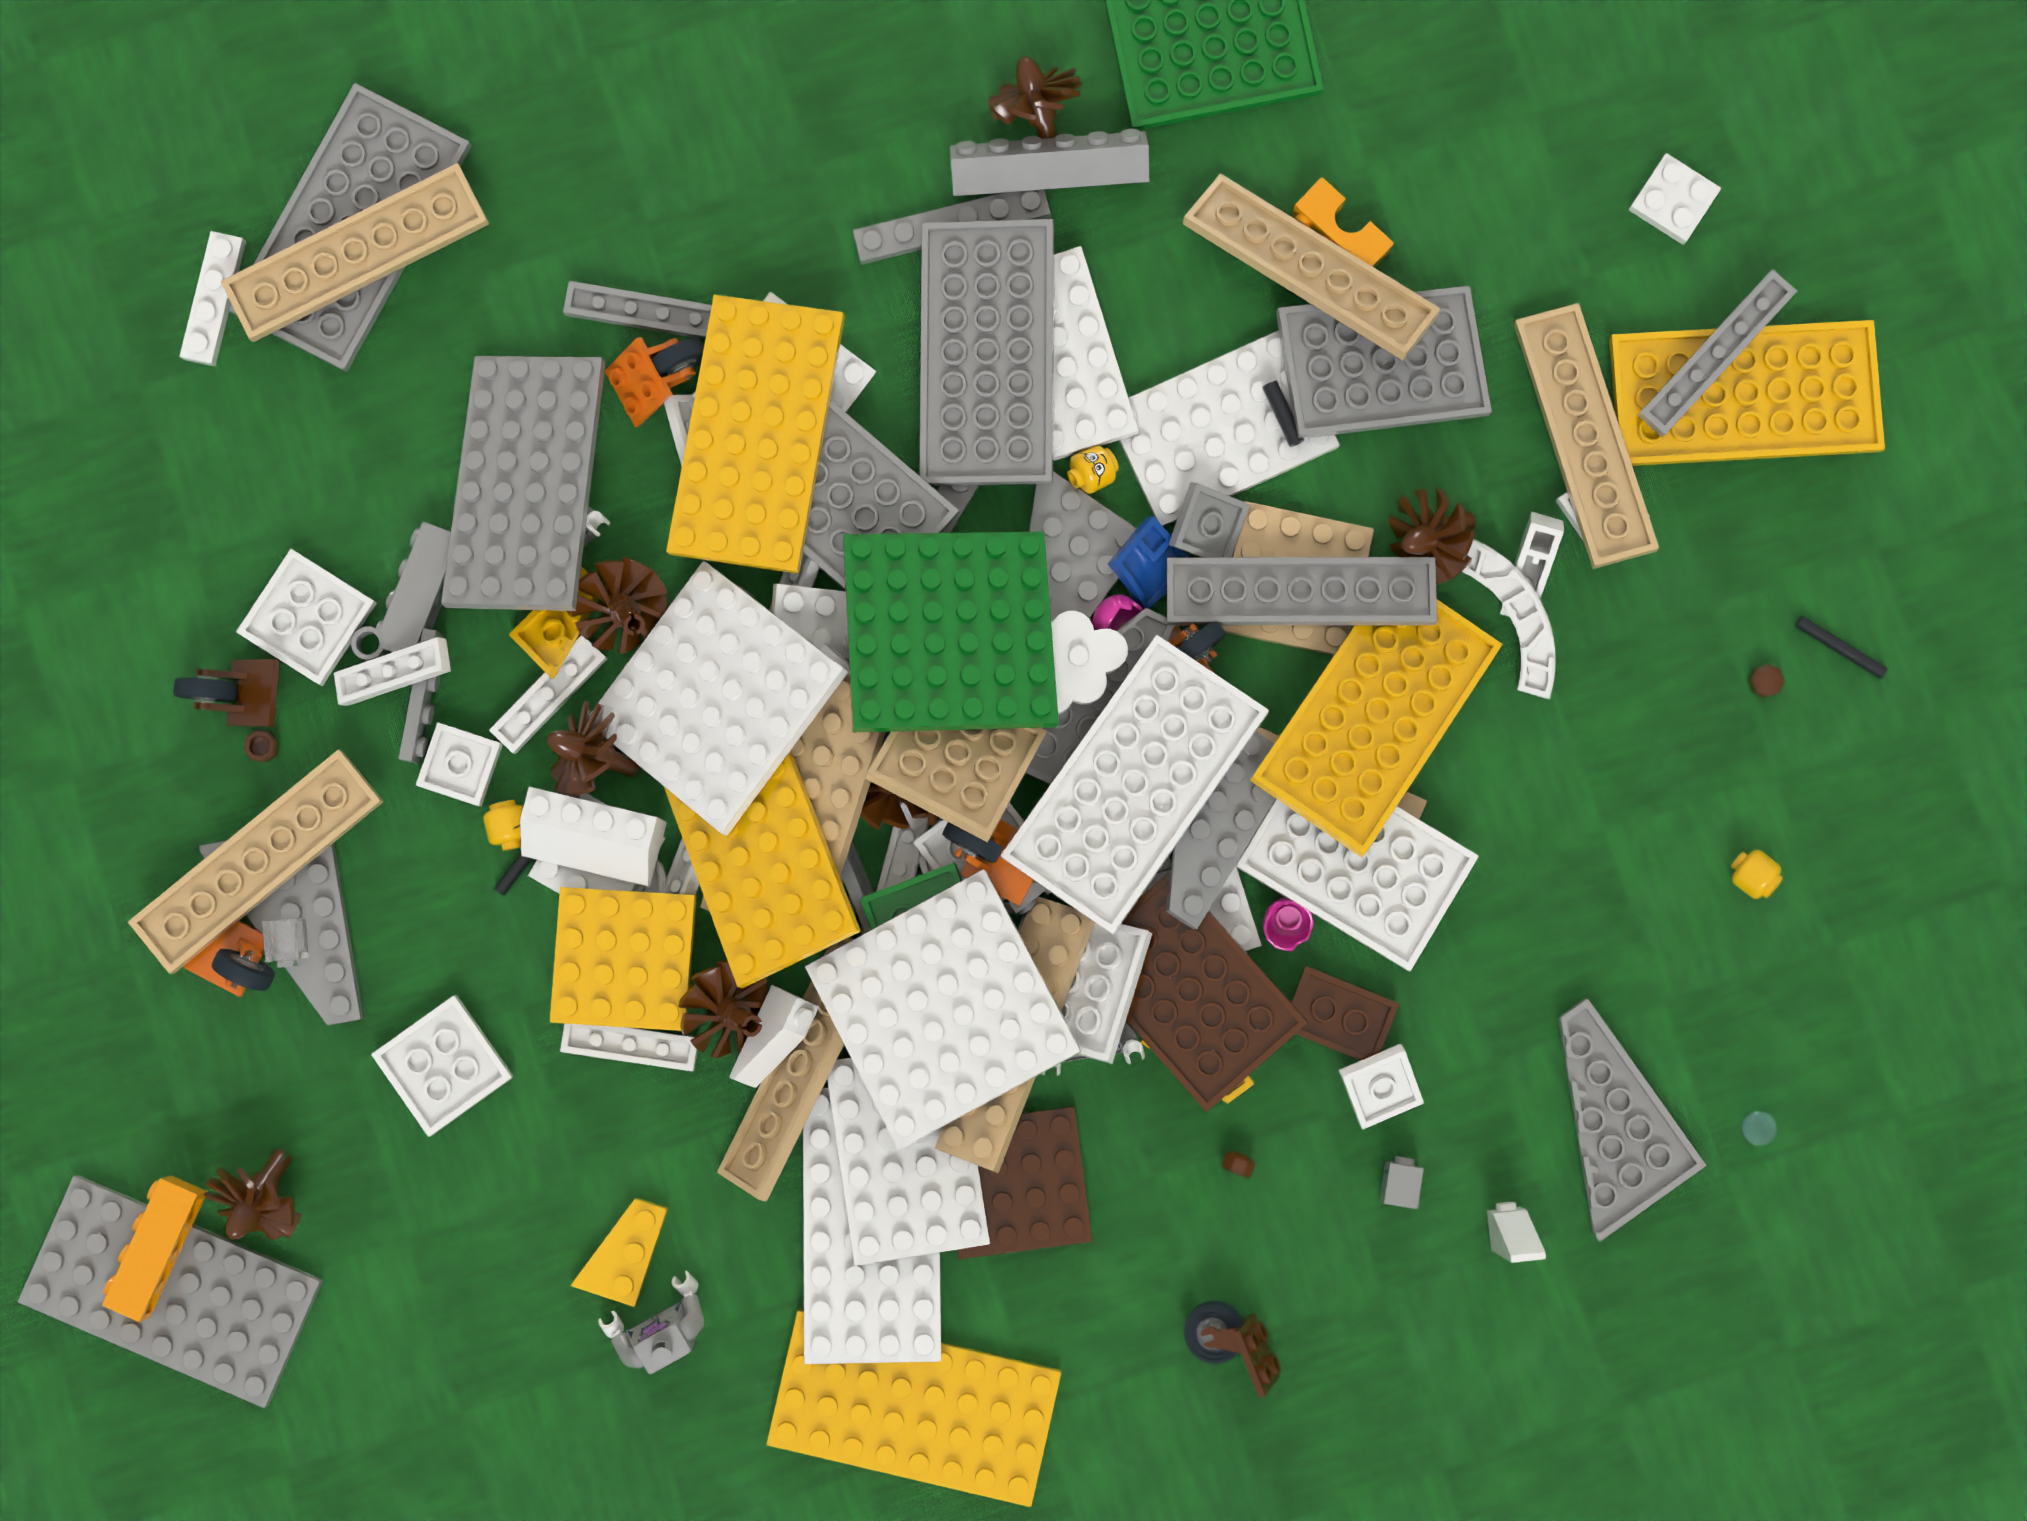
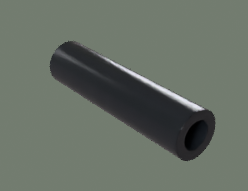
[1262,380,1305,447]

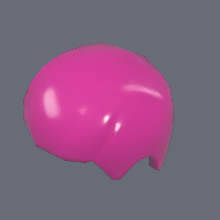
[1091,594,1142,631]
[1262,897,1314,951]

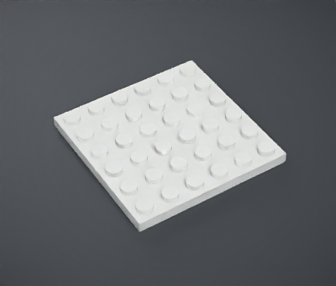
[590,560,848,836]
[805,869,1082,1150]

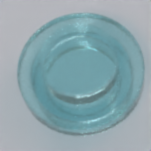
[1742,1111,1777,1146]

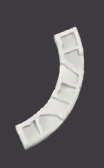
[1462,539,1556,699]

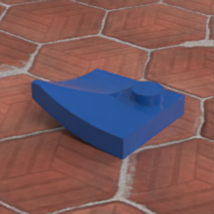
[1108,516,1190,610]

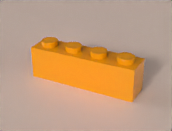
[102,1175,208,1322]

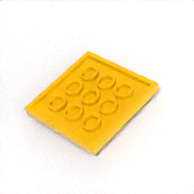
[550,887,696,1031]

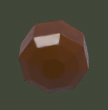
[1748,664,1785,698]
[244,730,280,763]
[1221,1151,1255,1179]

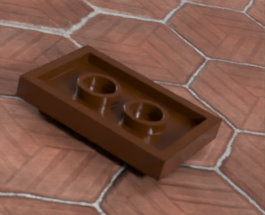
[1290,966,1399,1061]

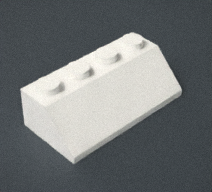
[520,787,667,887]

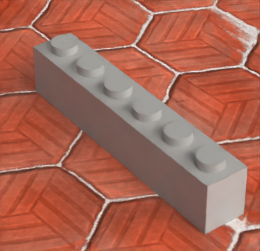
[950,129,1149,196]

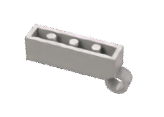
[351,522,451,661]

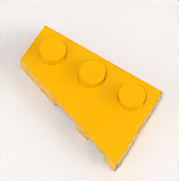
[509,566,599,680]
[570,1198,668,1307]

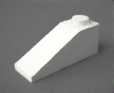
[1500,512,1564,617]
[729,985,819,1088]
[1487,1202,1546,1263]

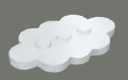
[1051,611,1128,715]

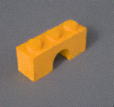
[1291,177,1394,268]

